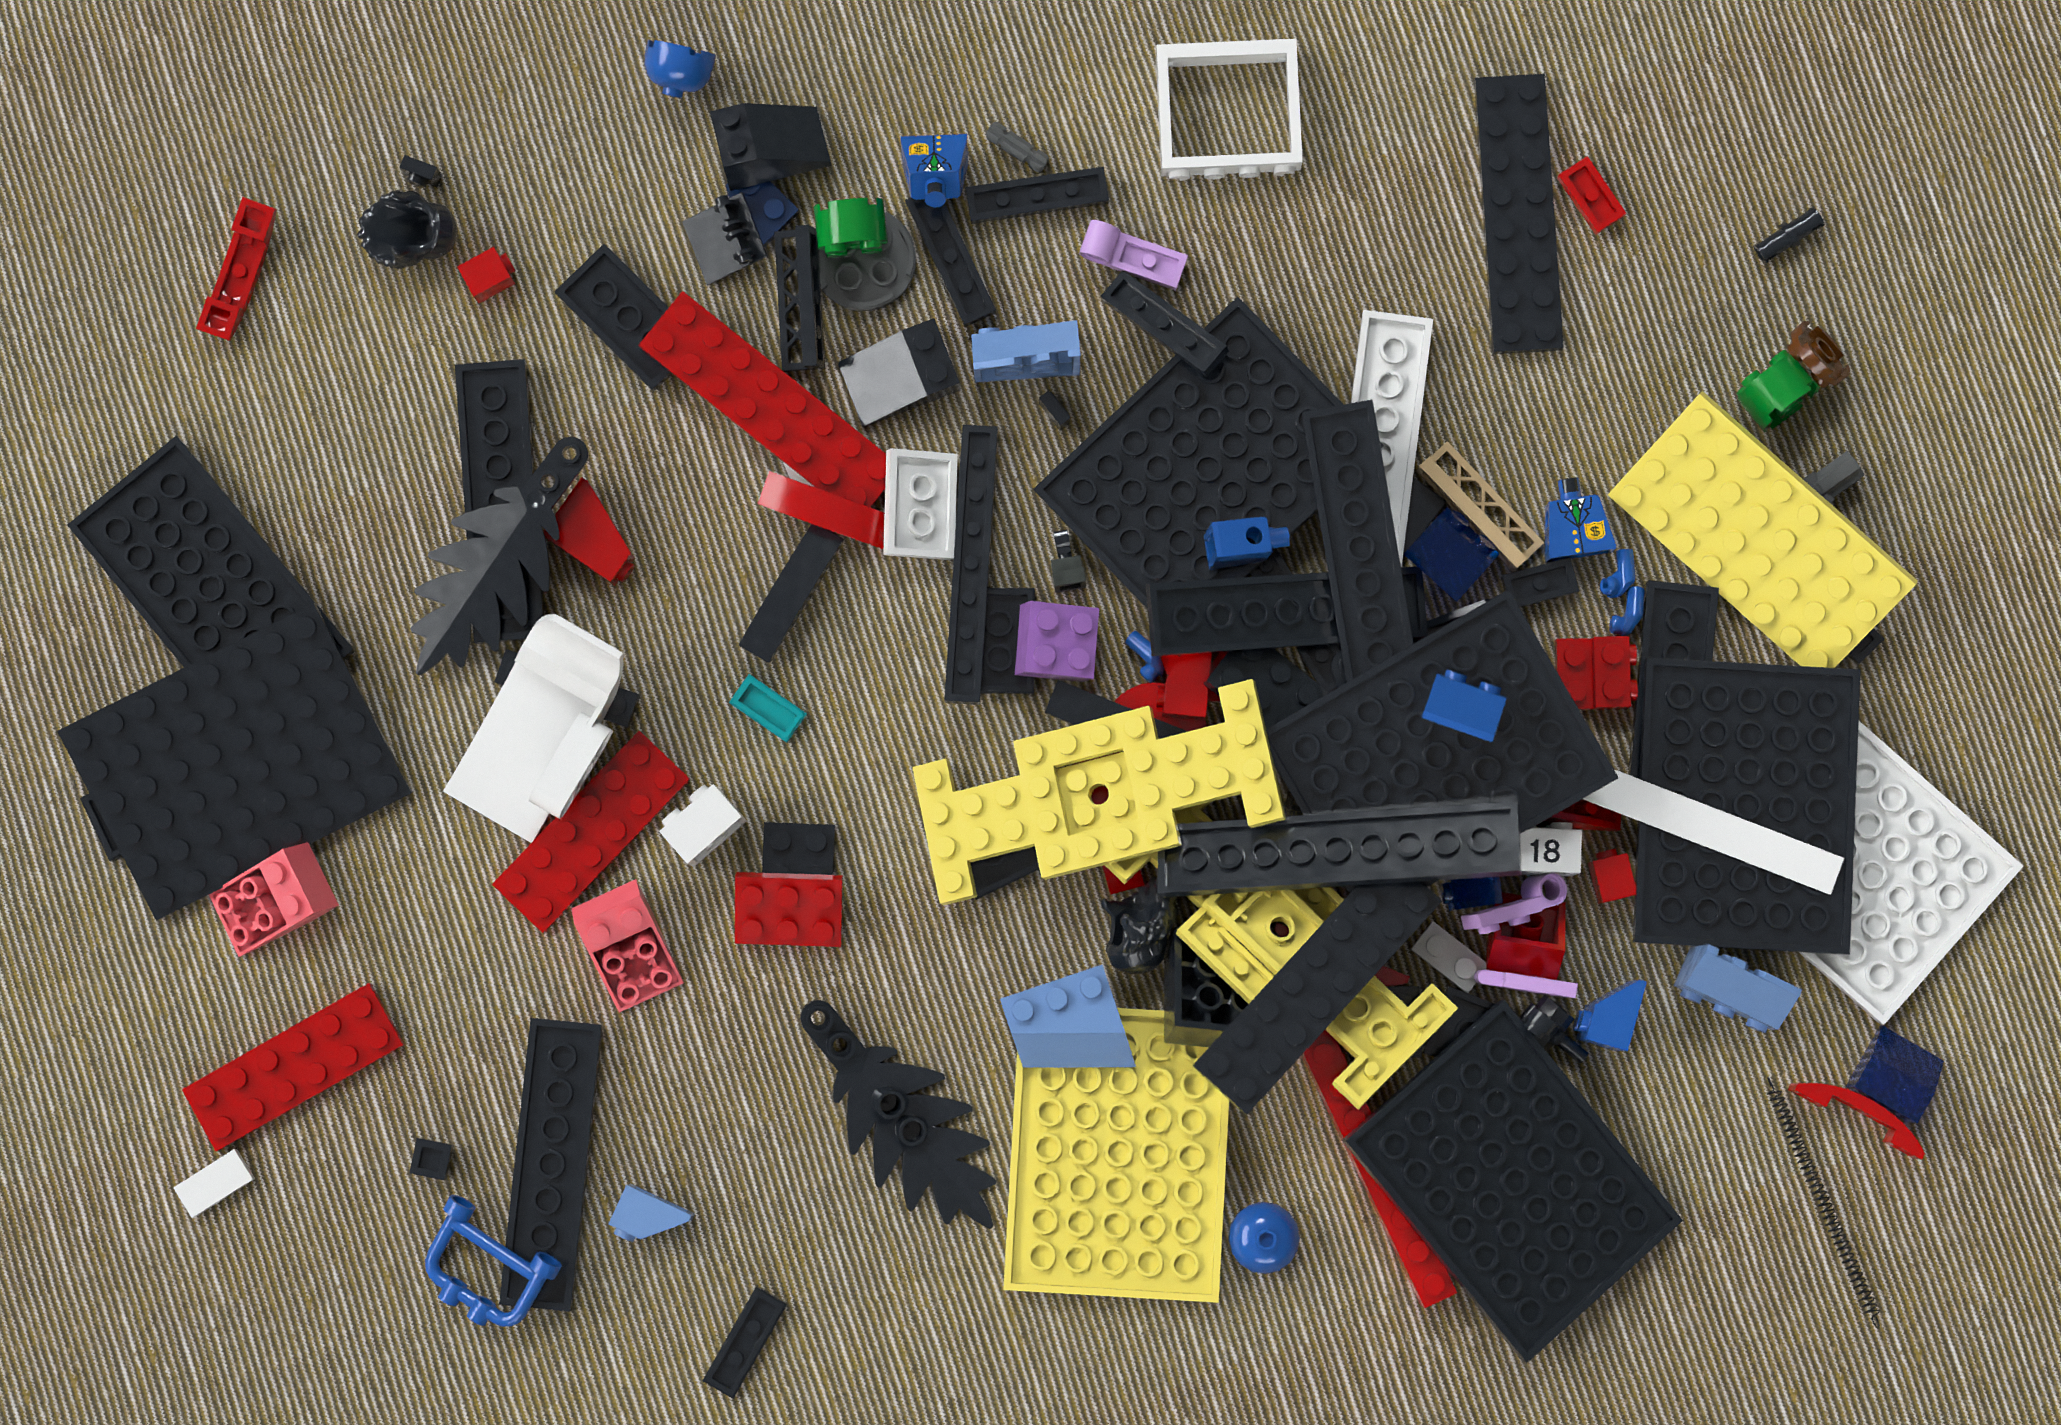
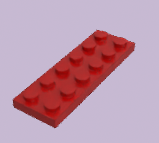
[492,731,691,934]
[182,983,405,1152]

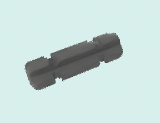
[986,122,1049,173]

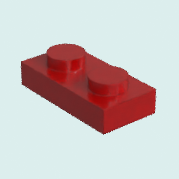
[1557,156,1627,235]

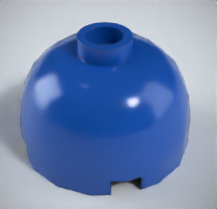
[644,40,716,98]
[1228,1201,1300,1274]

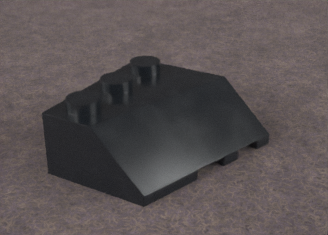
[1164,927,1250,1047]

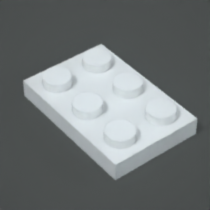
[883,448,957,560]

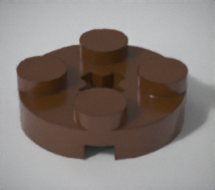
[1787,321,1850,388]

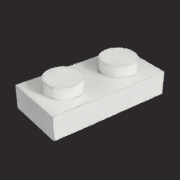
[1410,921,1486,993]

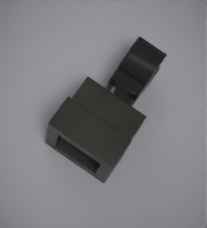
[1051,530,1086,593]

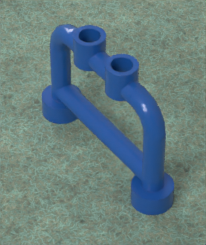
[425,1194,562,1327]

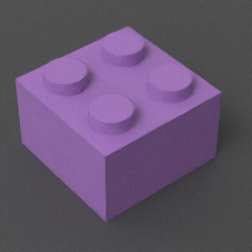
[1015,601,1099,682]

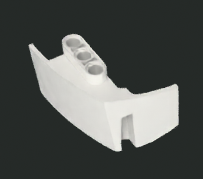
[443,614,624,843]

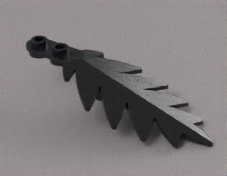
[410,437,589,676]
[800,1000,997,1229]

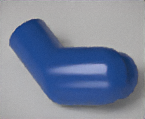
[1600,549,1636,598]
[1609,586,1645,636]
[1125,631,1164,683]

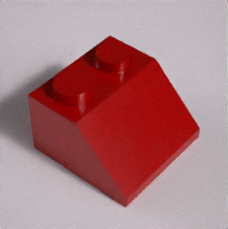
[1486,891,1566,980]

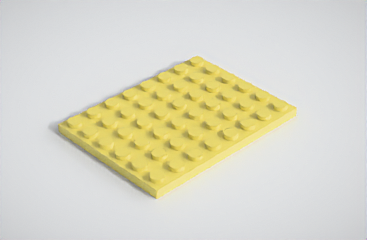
[1003,1008,1229,1303]

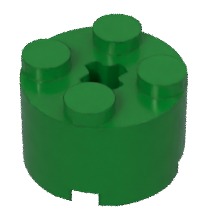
[814,198,888,258]
[1736,350,1820,432]

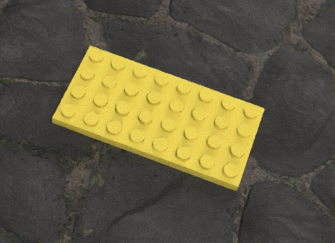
[1608,391,1918,668]

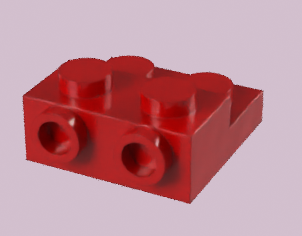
[1555,636,1638,710]

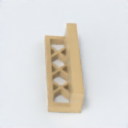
[1416,441,1544,572]

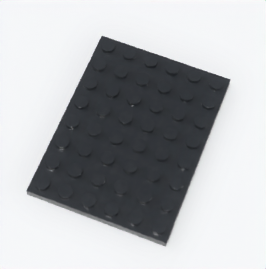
[1033,297,1384,610]
[1266,589,1619,894]
[57,603,413,921]
[1632,657,1861,955]
[1342,1000,1683,1363]

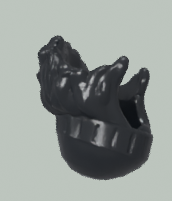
[357,190,458,269]
[1101,877,1179,974]

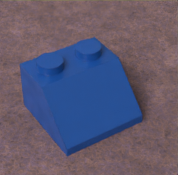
[1422,669,1507,742]
[1573,980,1647,1051]

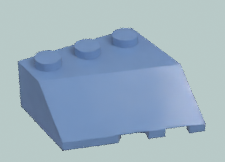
[971,320,1080,382]
[1673,944,1802,1033]
[1000,965,1136,1068]

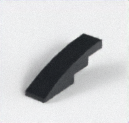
[739,524,844,663]

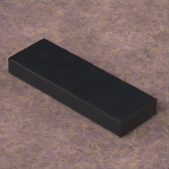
[702,1286,788,1399]

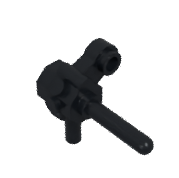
[1519,994,1588,1064]

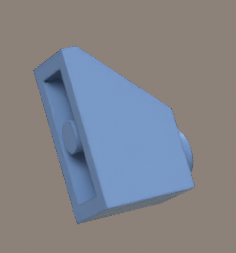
[609,1184,695,1242]

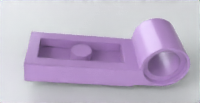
[1079,220,1188,291]
[1461,873,1567,934]

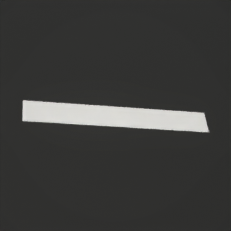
[1583,769,1844,895]

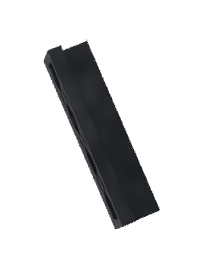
[774,225,825,372]

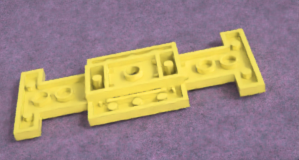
[913,679,1286,905]
[1105,802,1458,1110]

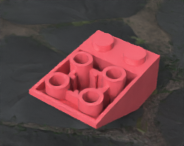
[209,842,339,957]
[571,879,684,1013]

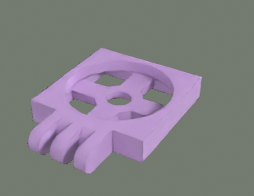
[1474,970,1577,998]

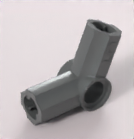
[1803,451,1865,503]

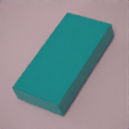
[729,674,808,743]

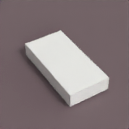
[174,1149,255,1218]

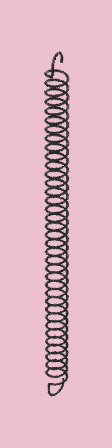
[1766,1077,1880,1329]

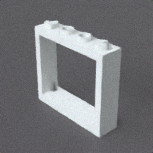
[1156,39,1303,181]

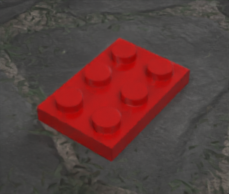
[735,872,843,947]

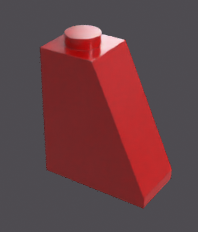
[543,477,635,586]

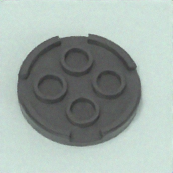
[819,212,916,311]

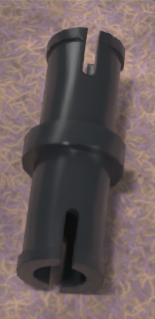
[1753,207,1825,264]

